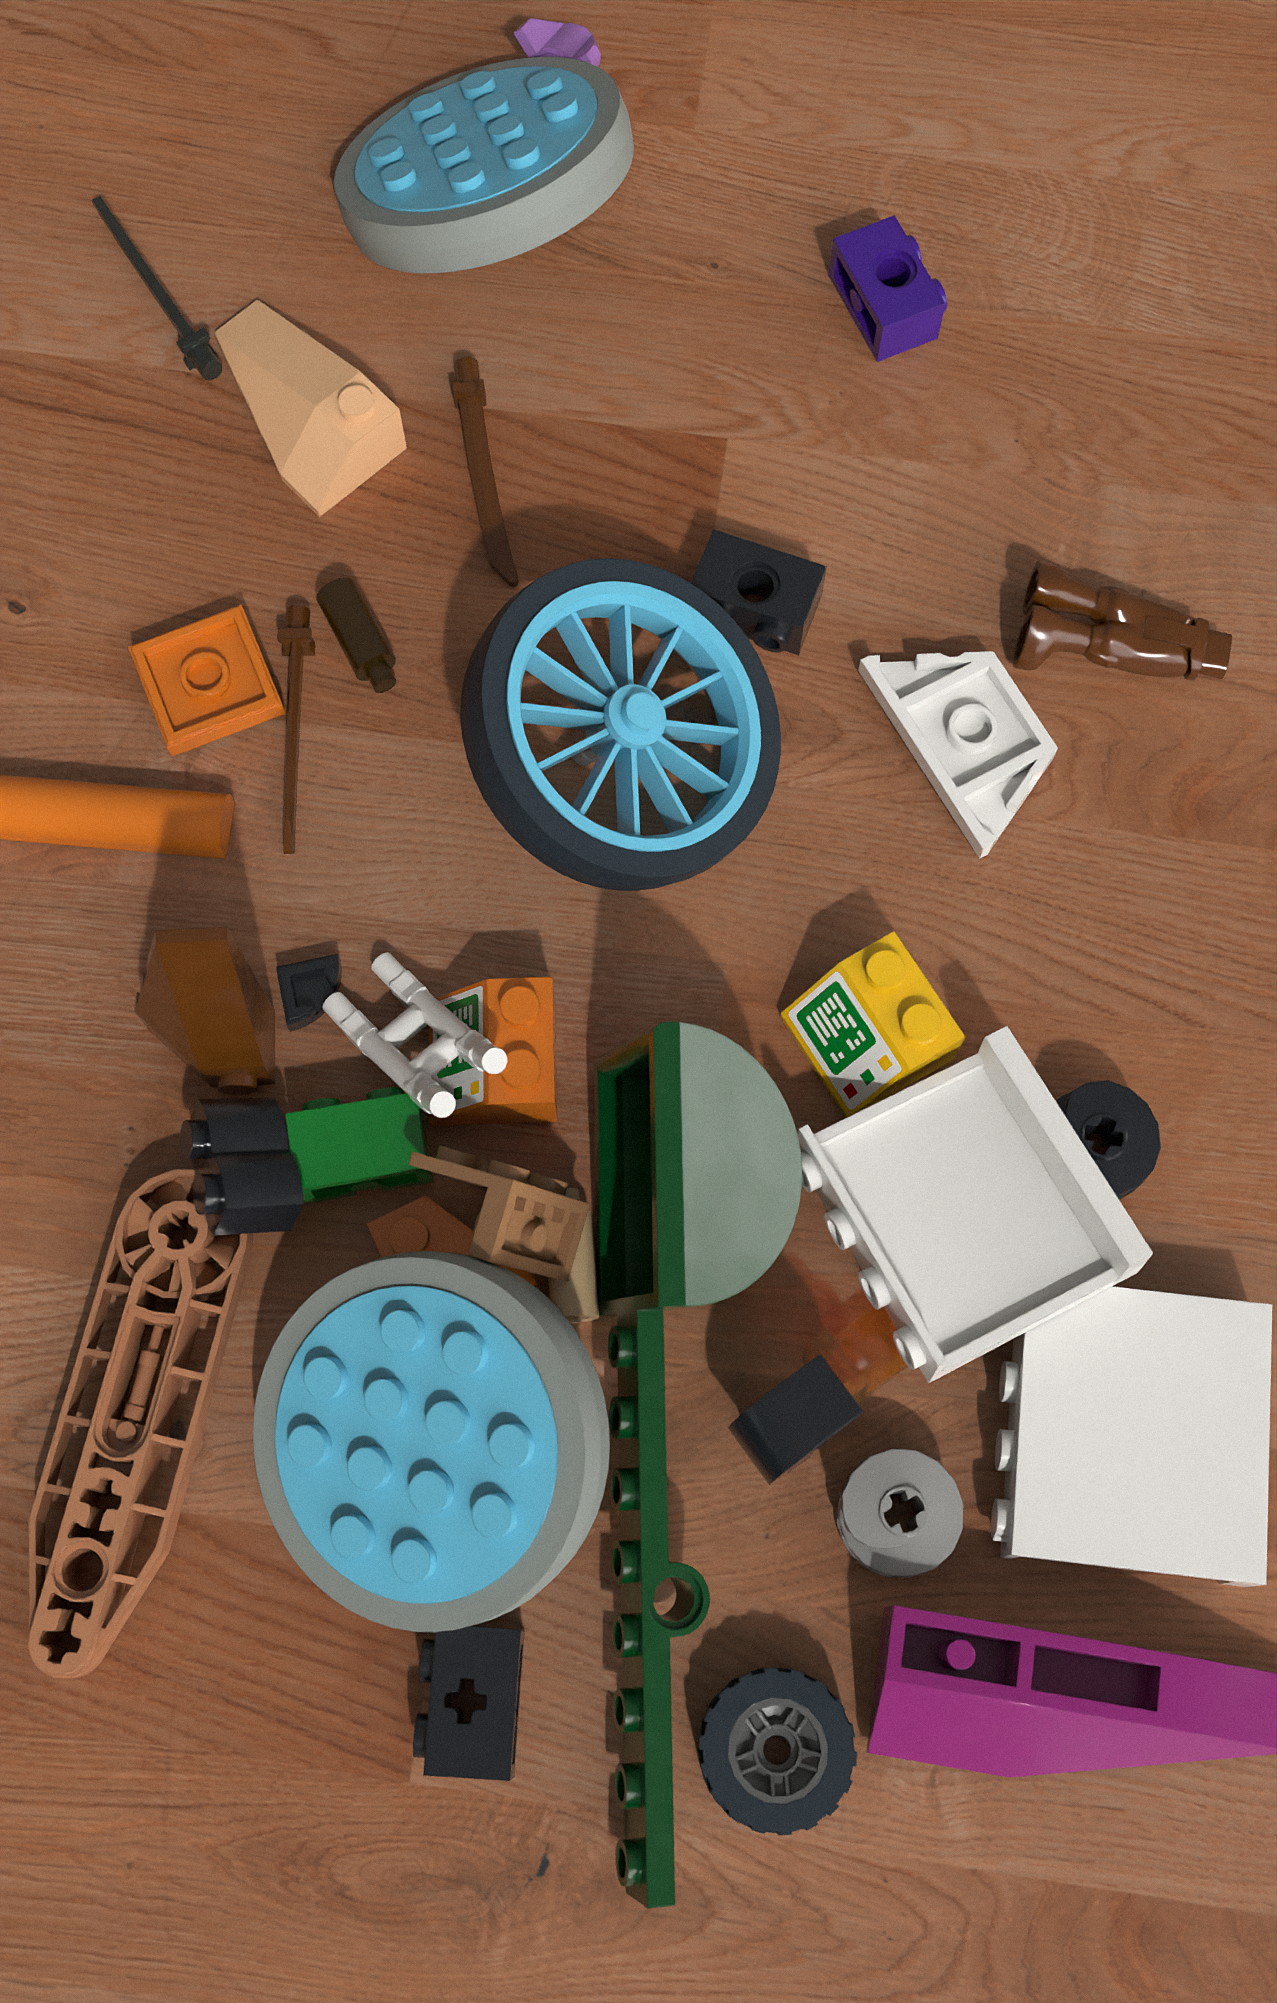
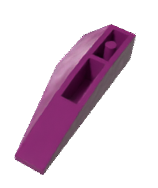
[866,1605,1277,1778]

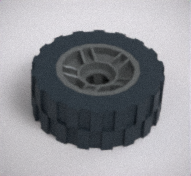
[698,1667,857,1836]

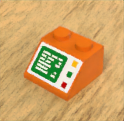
[429,977,558,1126]

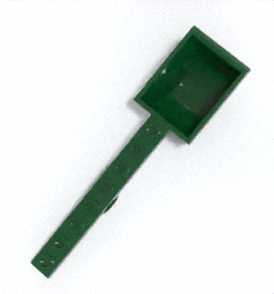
[594,1022,802,1909]

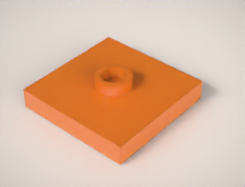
[128,605,286,757]

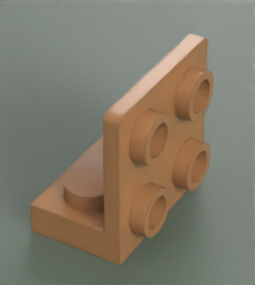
[408,1146,590,1282]

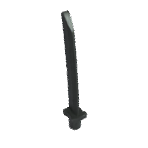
[91,195,223,380]

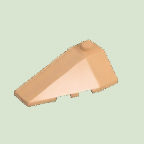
[214,299,407,517]

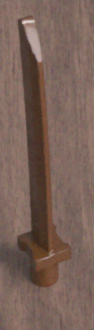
[452,357,519,587]
[277,605,316,854]

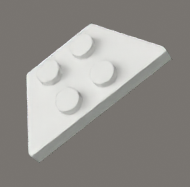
[858,651,1058,859]

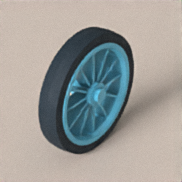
[460,558,781,891]

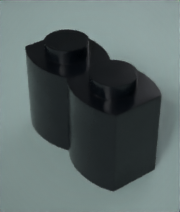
[180,1097,304,1235]

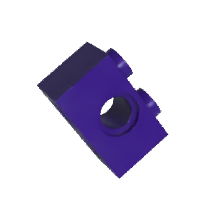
[828,215,947,362]

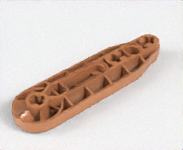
[28,1169,253,1678]

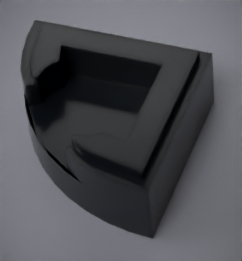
[276,954,342,1032]

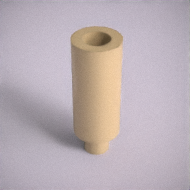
[548,1188,599,1323]

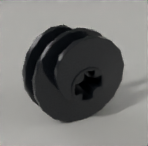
[1056,1080,1161,1200]

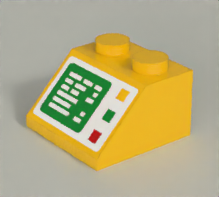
[780,931,965,1119]

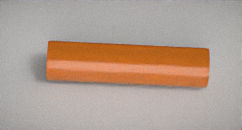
[0,774,235,859]

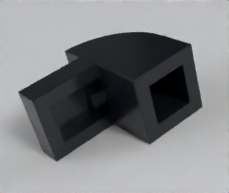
[728,1354,863,1485]

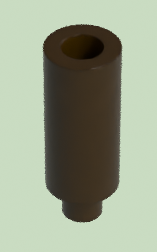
[316,577,397,693]

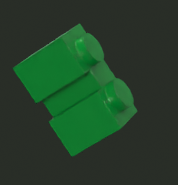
[285,1087,433,1204]

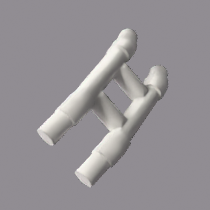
[322,952,507,1118]

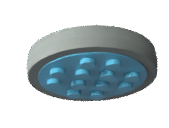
[334,57,634,273]
[253,1251,610,1632]

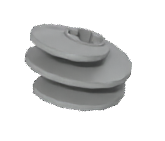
[837,1449,963,1578]

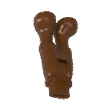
[1013,560,1232,681]

